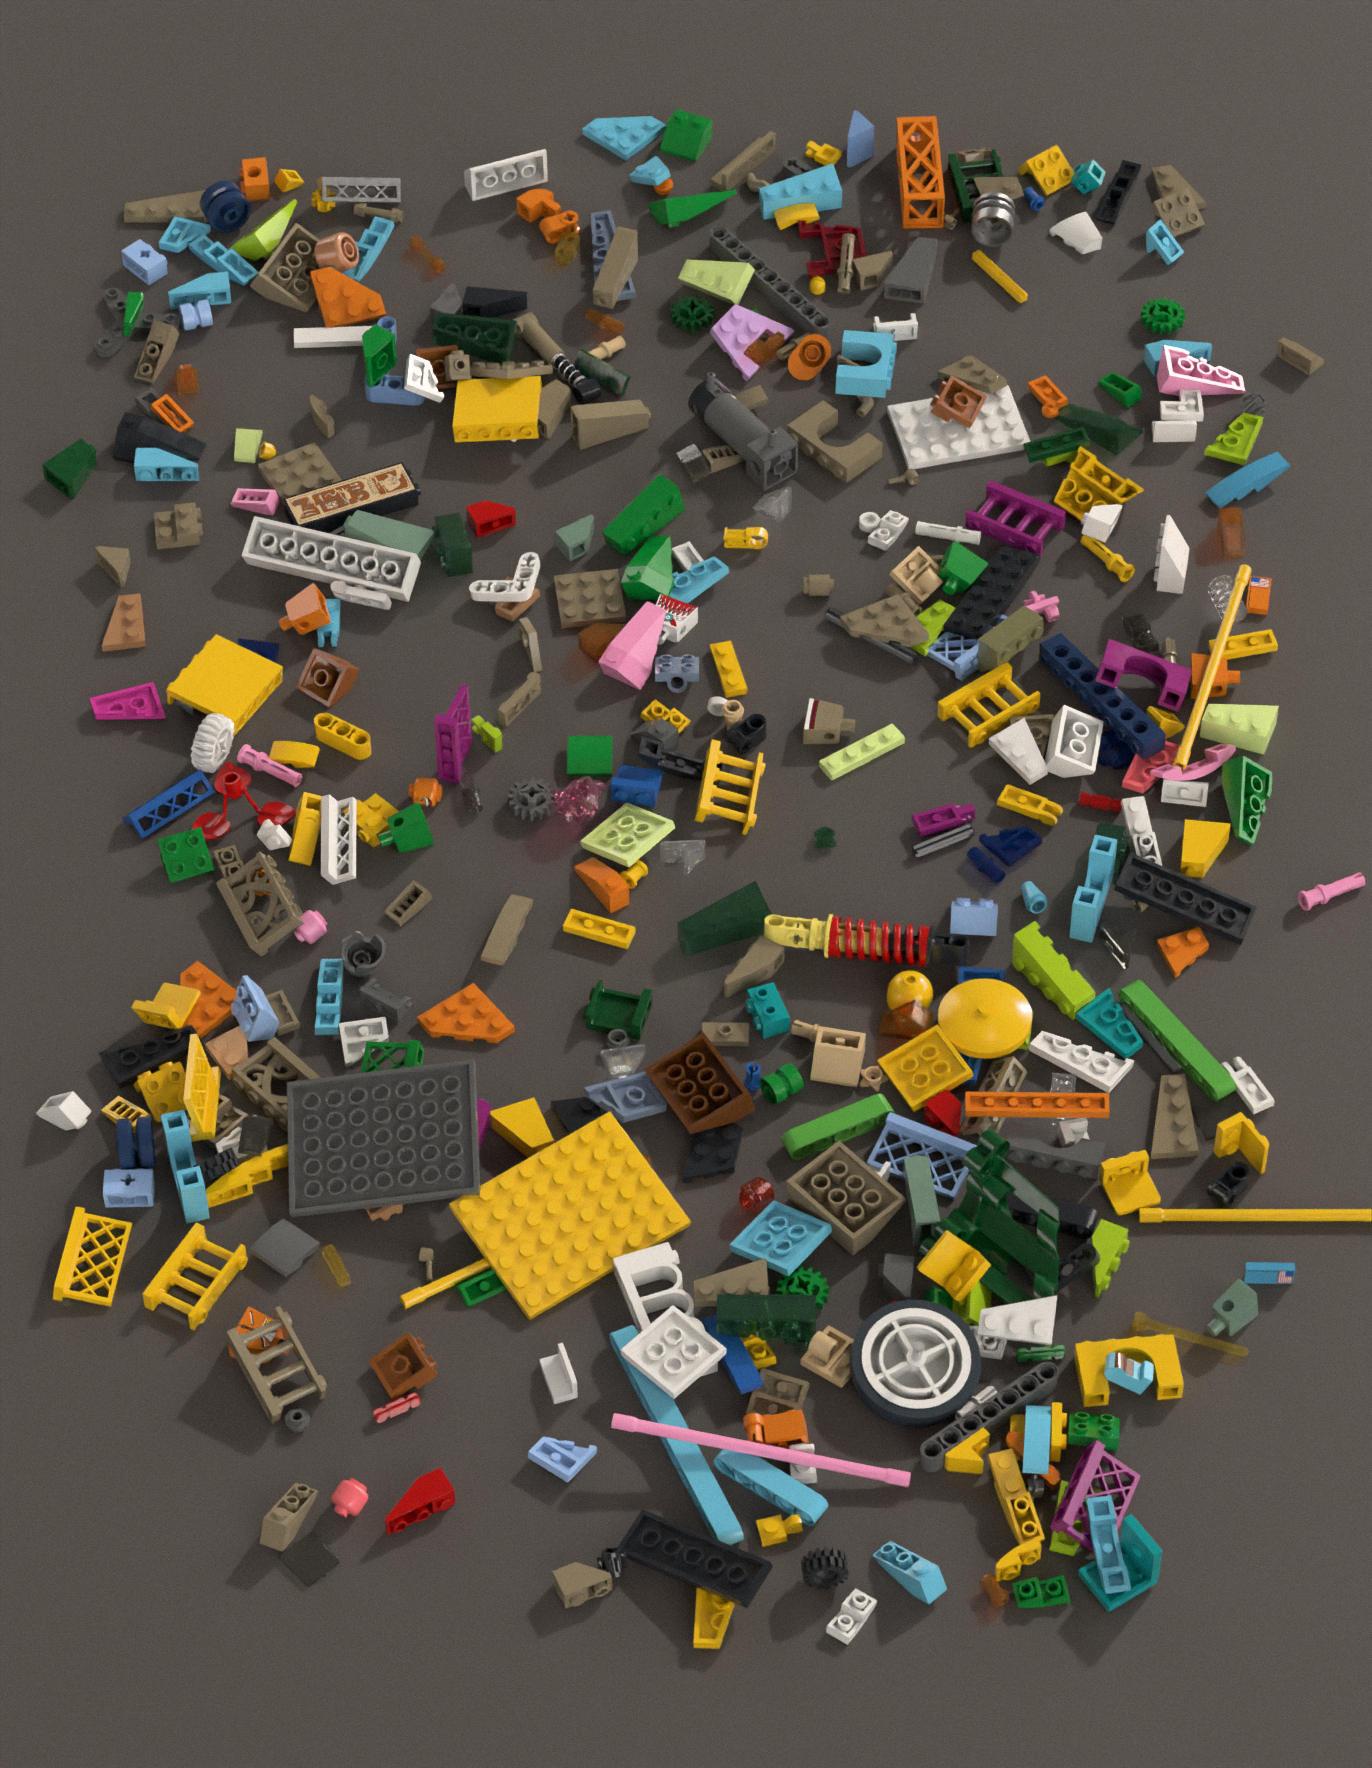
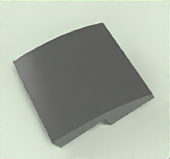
[249,1218,320,1277]

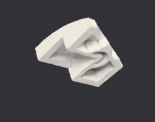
[1050,211,1102,254]

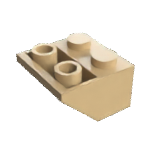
[810,1026,866,1087]

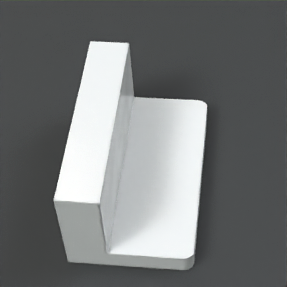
[1151,421,1197,442]
[1161,779,1209,807]
[539,1343,578,1404]

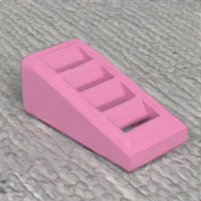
[230,488,280,515]

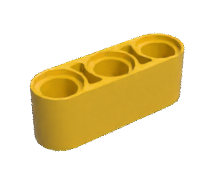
[314,713,371,760]

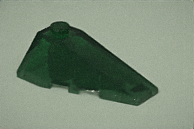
[1054,403,1143,455]

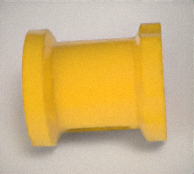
[619,860,648,889]

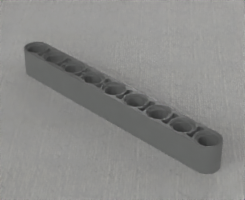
[710,226,830,340]

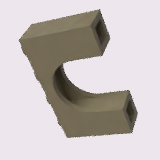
[787,400,883,483]

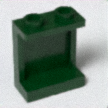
[583,980,653,1040]

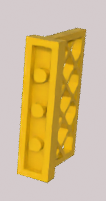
[183,1034,221,1142]
[53,1207,132,1307]

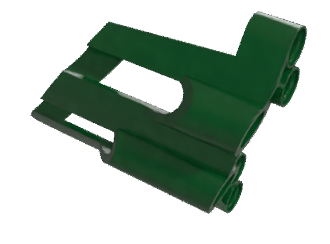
[918,1128,1060,1305]

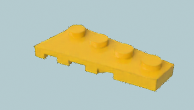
[693,1588,735,1649]

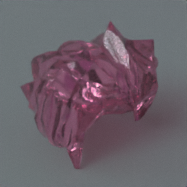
[554,776,607,824]

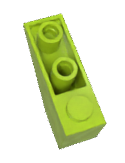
[1091,1219,1130,1298]

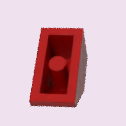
[466,500,516,538]

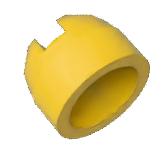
[809,276,826,295]
[259,442,276,460]

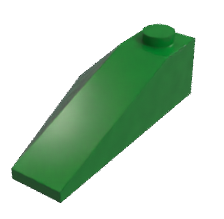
[648,190,737,228]
[621,536,674,600]
[1222,756,1273,845]

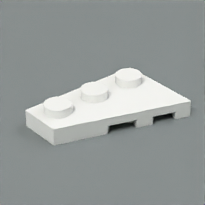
[989,718,1048,785]

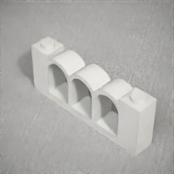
[613,1242,721,1377]

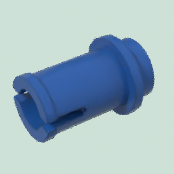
[1023,187,1045,211]
[744,1062,761,1091]

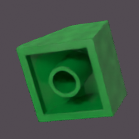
[660,109,712,162]
[362,324,397,388]

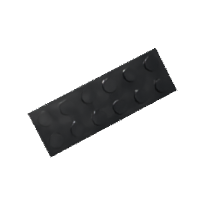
[944,545,1040,640]
[1114,852,1257,945]
[618,1509,773,1608]

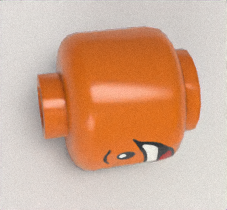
[408,777,442,807]

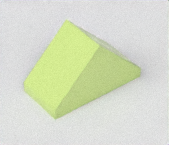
[234,429,262,463]

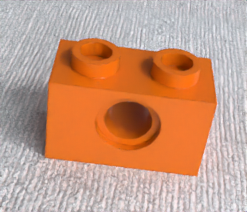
[239,157,270,201]

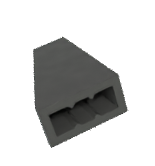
[884,237,938,304]

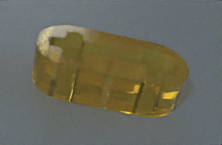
[555,232,580,265]

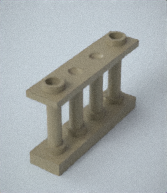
[226,1306,327,1424]

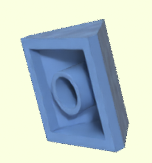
[847,110,874,167]

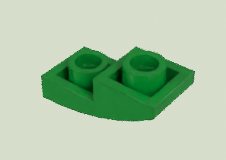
[1012,1575,1071,1608]

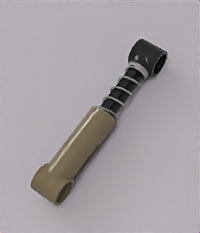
[511,312,601,405]

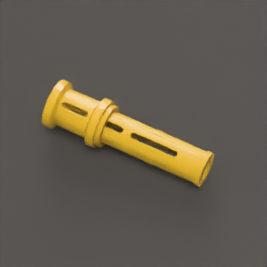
[1081,535,1135,582]

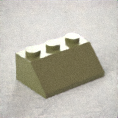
[978,605,1043,672]

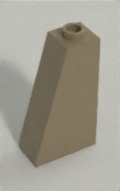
[593,226,638,309]
[571,400,651,450]

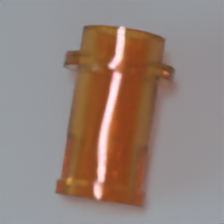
[980,1574,1009,1607]

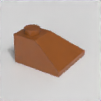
[296,648,360,707]

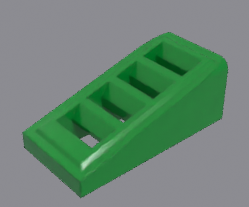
[124,292,144,336]
[1097,371,1142,408]

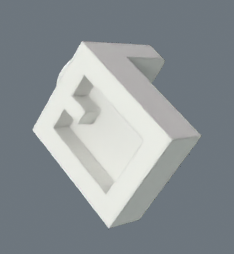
[789,1443,817,1484]

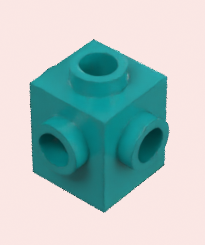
[1071,159,1106,194]

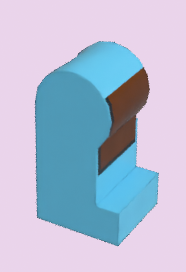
[1104,1352,1154,1394]

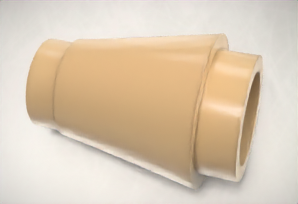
[722,700,744,730]

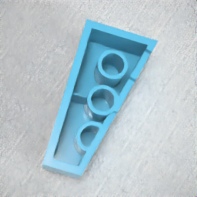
[759,164,842,220]

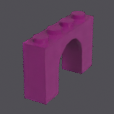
[1095,639,1192,712]

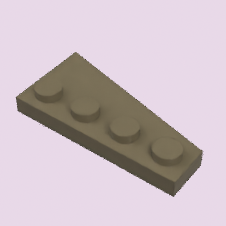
[1151,1074,1199,1159]

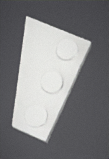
[977,1296,1057,1346]

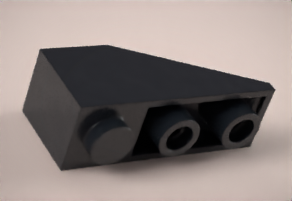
[462,286,528,320]

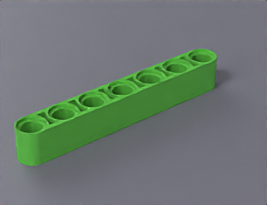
[1118,979,1236,1102]

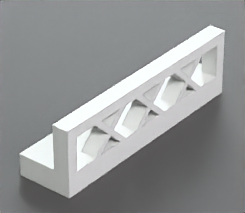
[321,794,357,885]

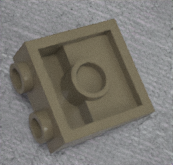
[154,502,203,549]

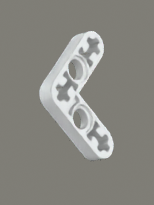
[469,552,540,602]

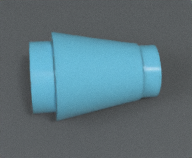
[1021,881,1047,914]

